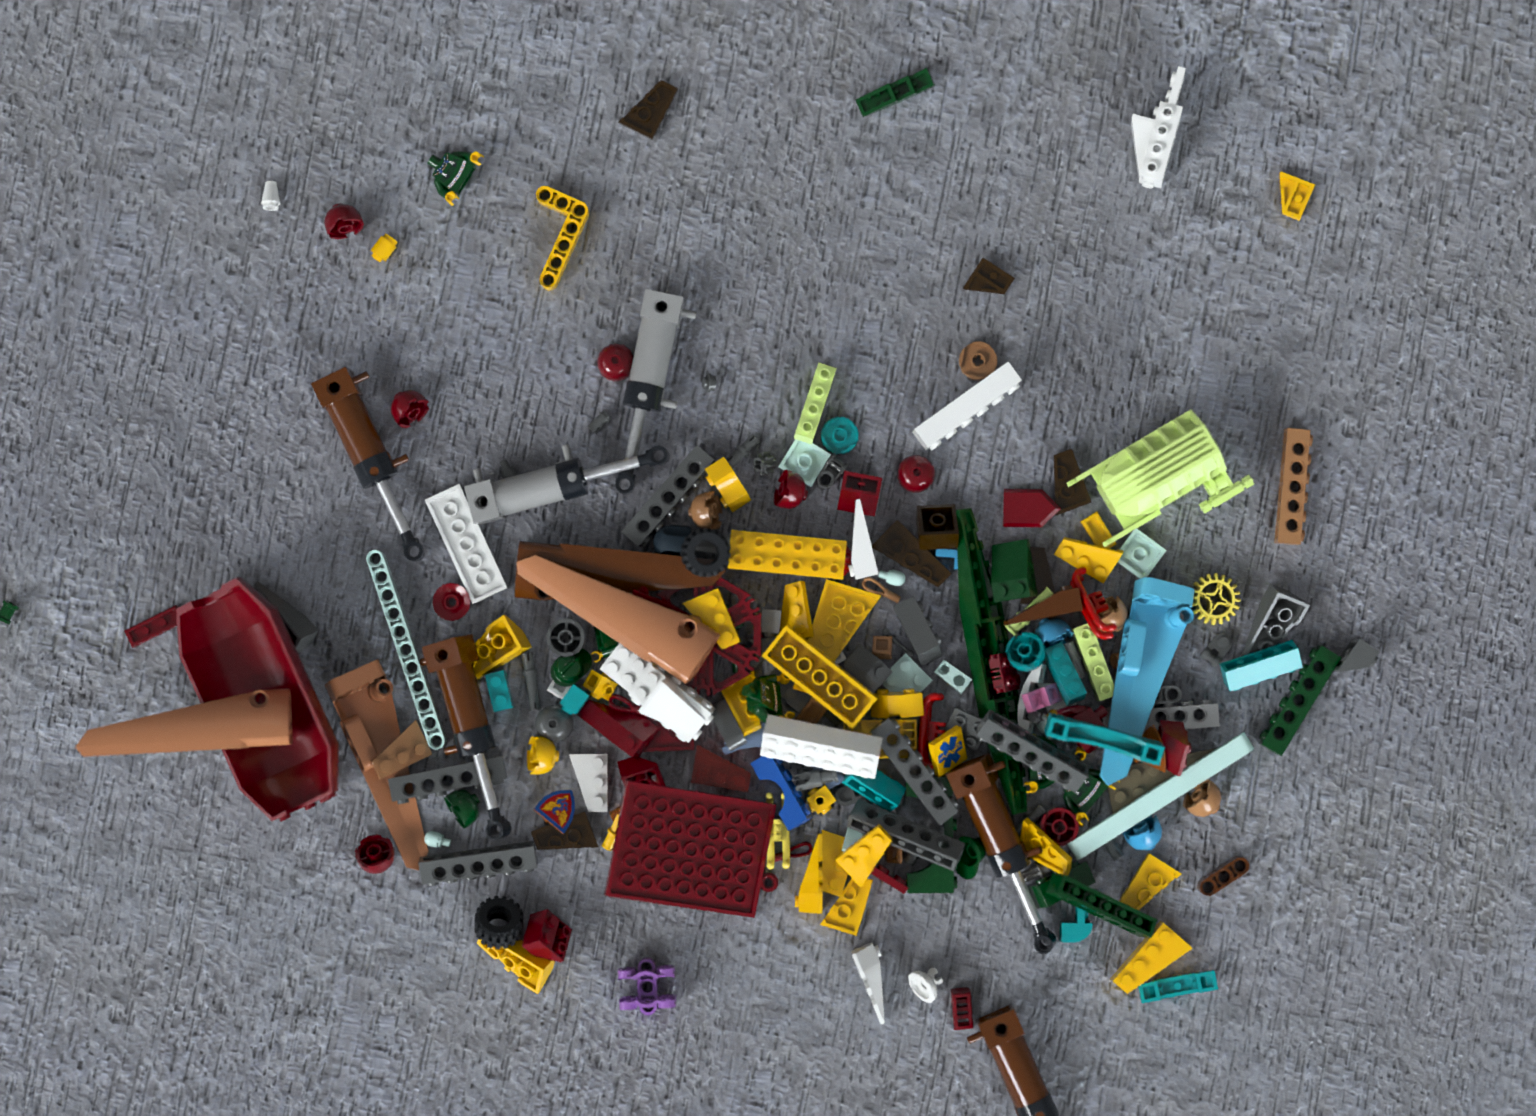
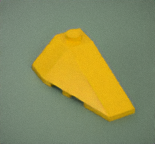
[795,833,822,914]
[477,939,555,994]

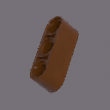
[1197,856,1249,896]

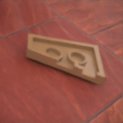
[371,720,432,780]

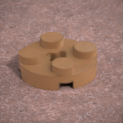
[959,341,997,380]

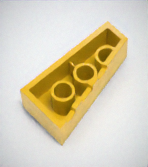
[1110,921,1193,994]

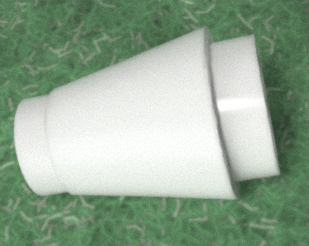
[261,181,280,211]

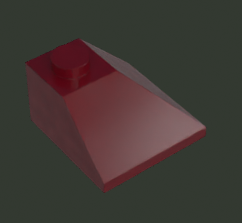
[617,757,666,787]

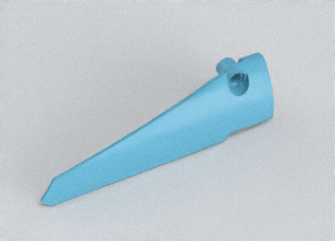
[1100,577,1195,786]

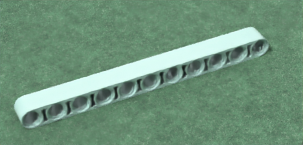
[366,550,447,750]
[1067,732,1255,860]

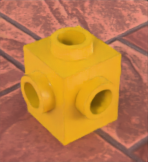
[583,669,618,701]
[806,784,836,815]

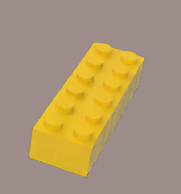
[762,625,879,729]

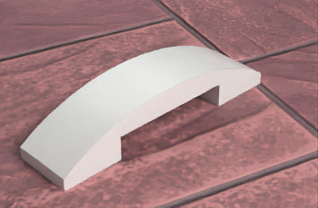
[1018,664,1047,733]

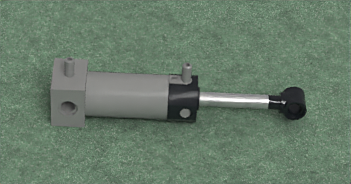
[615,289,697,495]
[464,444,670,525]

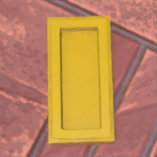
[1080,512,1117,549]

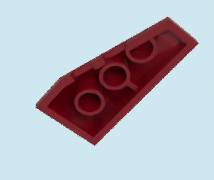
[577,699,660,760]

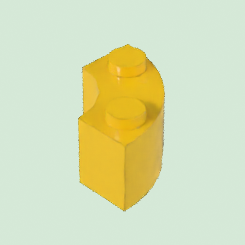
[705,457,751,513]
[871,688,924,718]

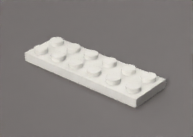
[425,484,508,604]

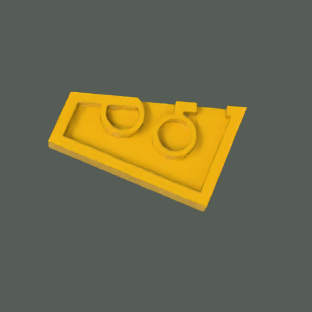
[779,581,814,639]

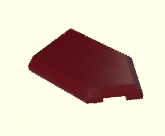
[1003,489,1061,528]

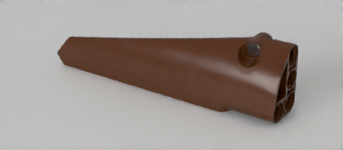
[515,541,726,601]

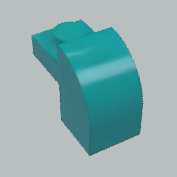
[1060,907,1093,943]

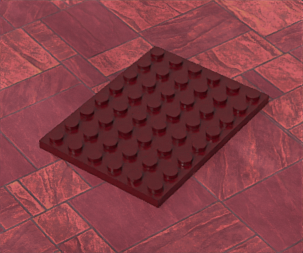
[604,780,776,918]

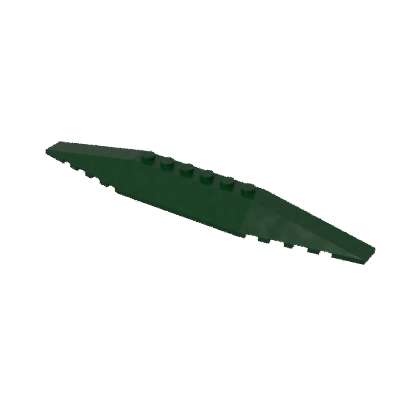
[956,508,1027,815]

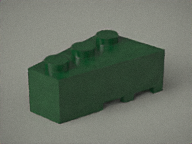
[1027,860,1096,909]

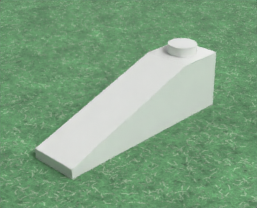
[851,942,885,1025]

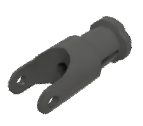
[793,769,838,791]

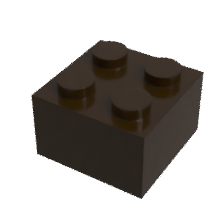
[916,504,959,550]

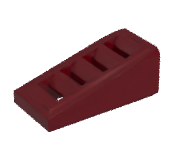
[950,987,973,1030]

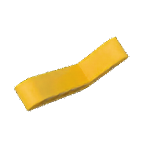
[536,186,589,291]

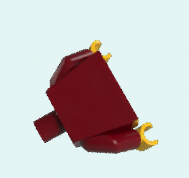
[1047,704,1108,760]

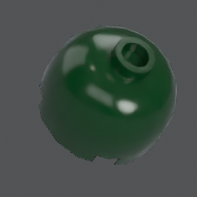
[444,789,480,829]

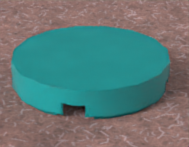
[821,416,859,455]

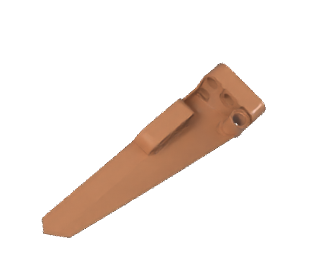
[516,555,720,684]
[325,659,429,870]
[75,688,293,757]

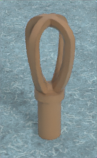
[861,577,901,603]

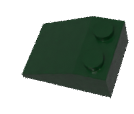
[991,539,1038,603]

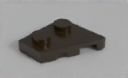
[963,258,1015,294]

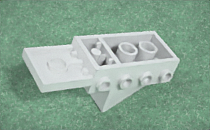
[1131,66,1186,189]
[600,643,716,743]

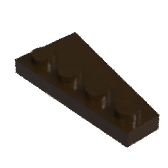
[872,520,952,587]

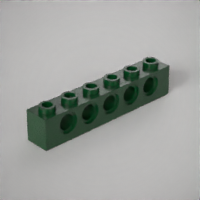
[1258,645,1341,756]
[1046,874,1157,938]

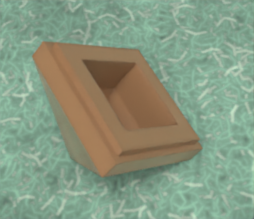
[887,845,904,864]

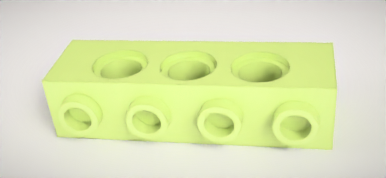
[794,362,837,444]
[1071,623,1114,701]

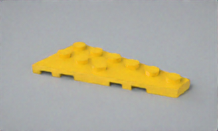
[793,579,881,695]

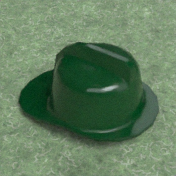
[550,648,592,687]
[955,836,986,879]

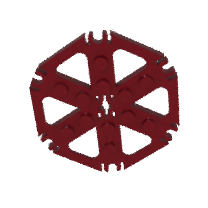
[654,577,762,696]

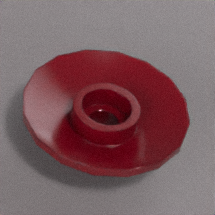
[432,583,471,621]

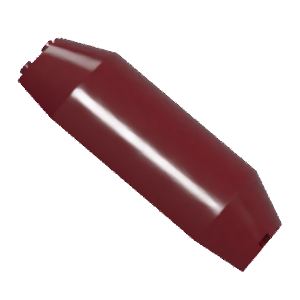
[176,577,339,821]

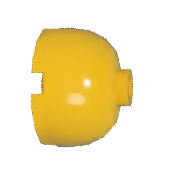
[527,736,559,775]

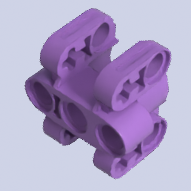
[618,957,676,1015]

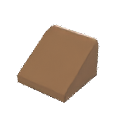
[872,636,892,660]

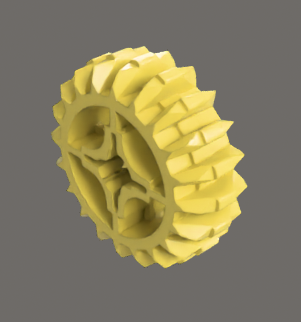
[1192,573,1241,625]

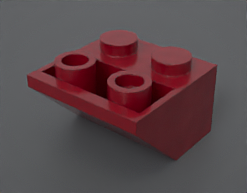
[837,471,882,517]
[1158,720,1191,776]
[522,909,572,962]

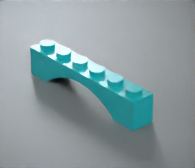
[1044,712,1165,766]

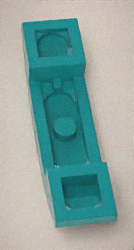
[1138,970,1218,1003]

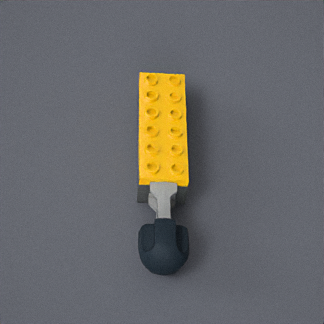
[653,525,852,580]

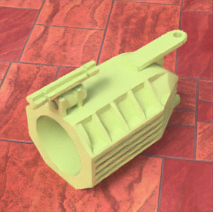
[1067,410,1254,547]

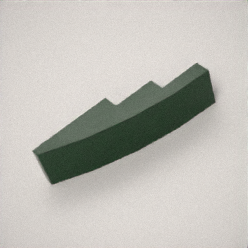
[855,68,936,117]

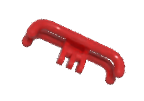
[1070,567,1117,640]
[918,693,946,770]

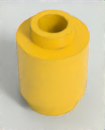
[370,233,398,262]

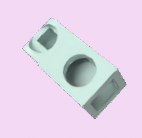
[934,660,972,695]

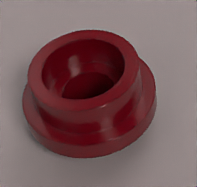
[760,873,778,892]

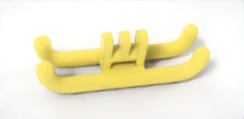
[766,792,790,869]

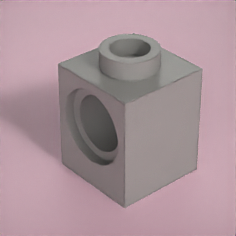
[762,609,781,637]

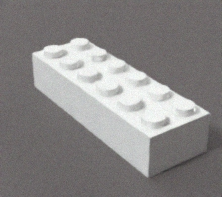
[913,361,1022,451]
[760,715,883,779]

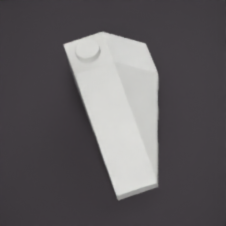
[848,499,878,580]

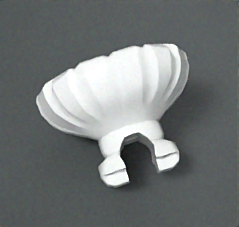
[908,968,943,1003]

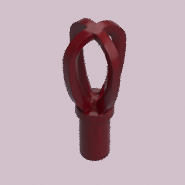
[608,694,647,718]
[775,841,813,862]

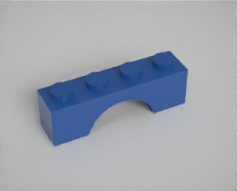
[750,756,813,830]

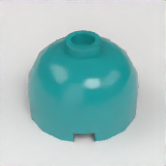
[1006,632,1046,672]

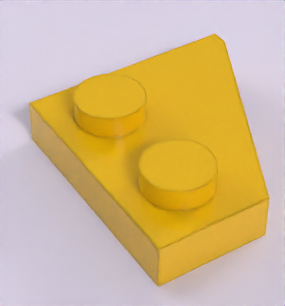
[1279,172,1315,221]

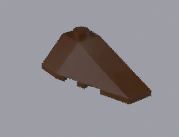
[1004,585,1083,625]

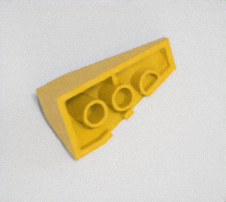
[472,615,532,680]

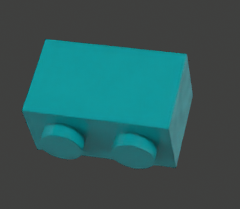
[485,670,514,712]
[560,684,591,715]

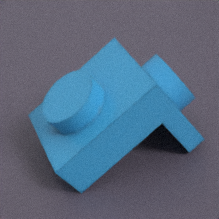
[935,548,958,570]

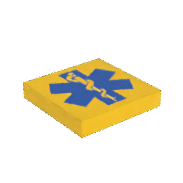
[928,725,967,777]

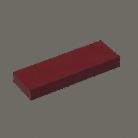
[124,605,178,648]

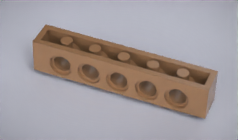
[1274,428,1313,545]

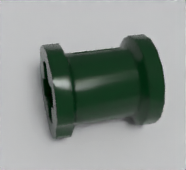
[0,600,19,625]

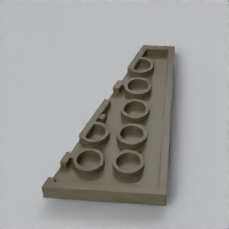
[1107,748,1216,814]

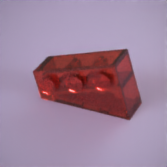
[691,744,751,792]

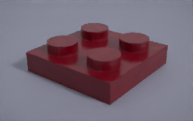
[871,864,908,894]

